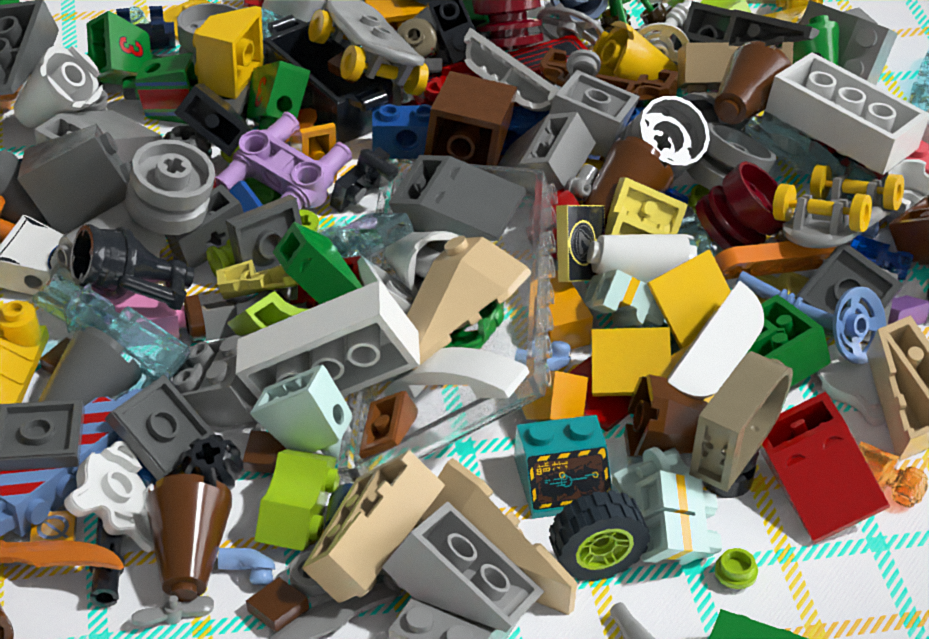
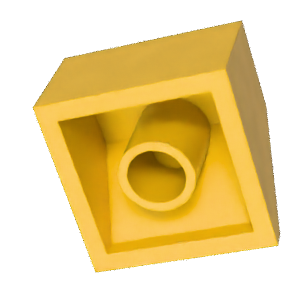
[192,6,264,100]

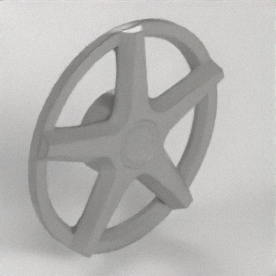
[536,3,604,50]

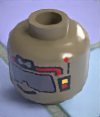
[397,18,441,59]

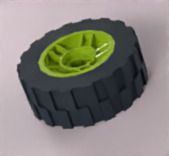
[549,490,651,581]

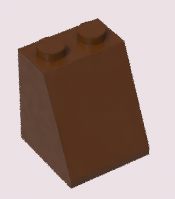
[424,71,517,174]

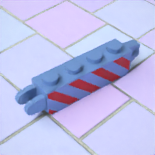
[0,388,142,537]

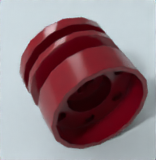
[472,0,544,51]
[695,161,794,250]

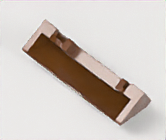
[539,48,678,108]

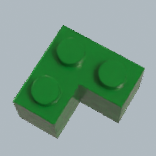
[746,294,831,387]

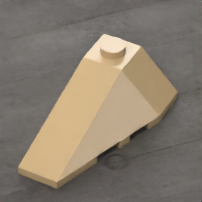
[407,236,531,370]
[415,458,577,615]

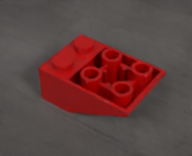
[760,391,890,544]

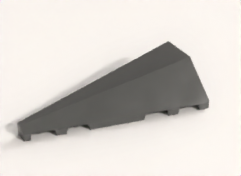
[668,1,820,58]

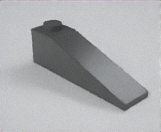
[0,0,59,95]

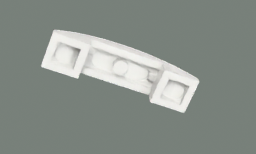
[383,347,530,398]

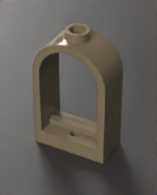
[689,351,793,492]

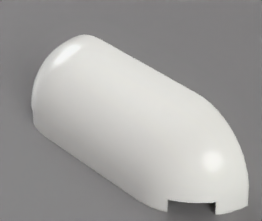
[464,28,559,112]
[667,281,764,399]

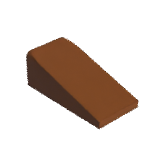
[359,390,418,459]

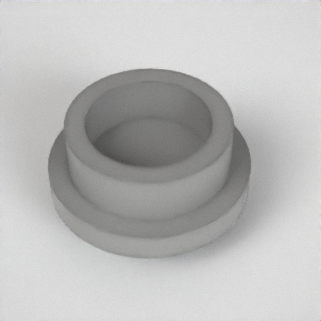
[566,49,601,77]

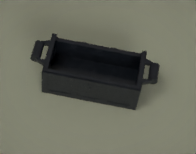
[263,14,393,144]

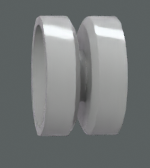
[686,122,777,190]
[125,139,215,235]

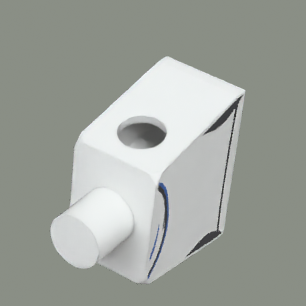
[0,215,78,298]

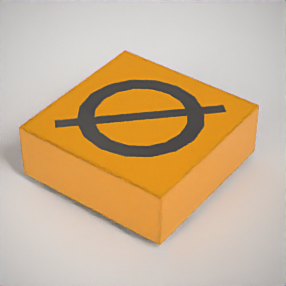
[30,510,77,542]

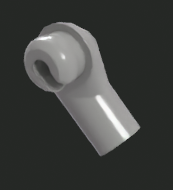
[565,164,599,201]

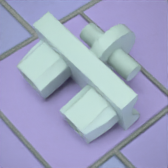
[612,447,695,503]

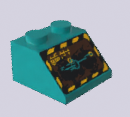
[514,415,612,519]

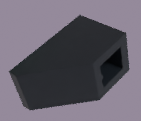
[427,0,475,65]

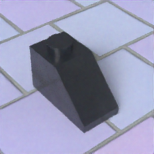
[174,83,252,157]

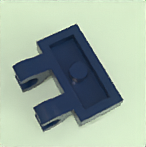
[116,5,176,50]

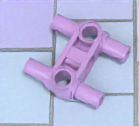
[216,112,352,210]

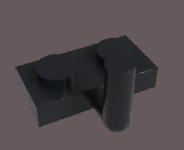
[329,147,398,212]

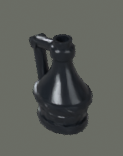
[70,224,194,310]

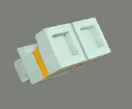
[583,269,664,328]
[635,470,722,565]

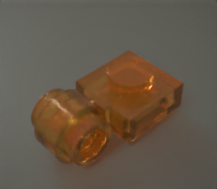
[859,441,929,508]

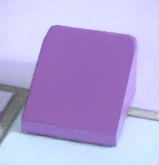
[888,295,929,325]

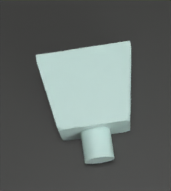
[250,364,352,462]

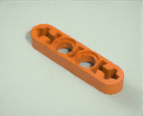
[714,241,837,280]

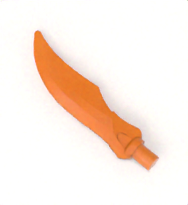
[0,540,124,570]

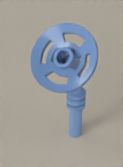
[736,271,886,364]

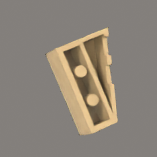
[677,42,793,94]
[866,315,929,462]
[302,450,445,603]

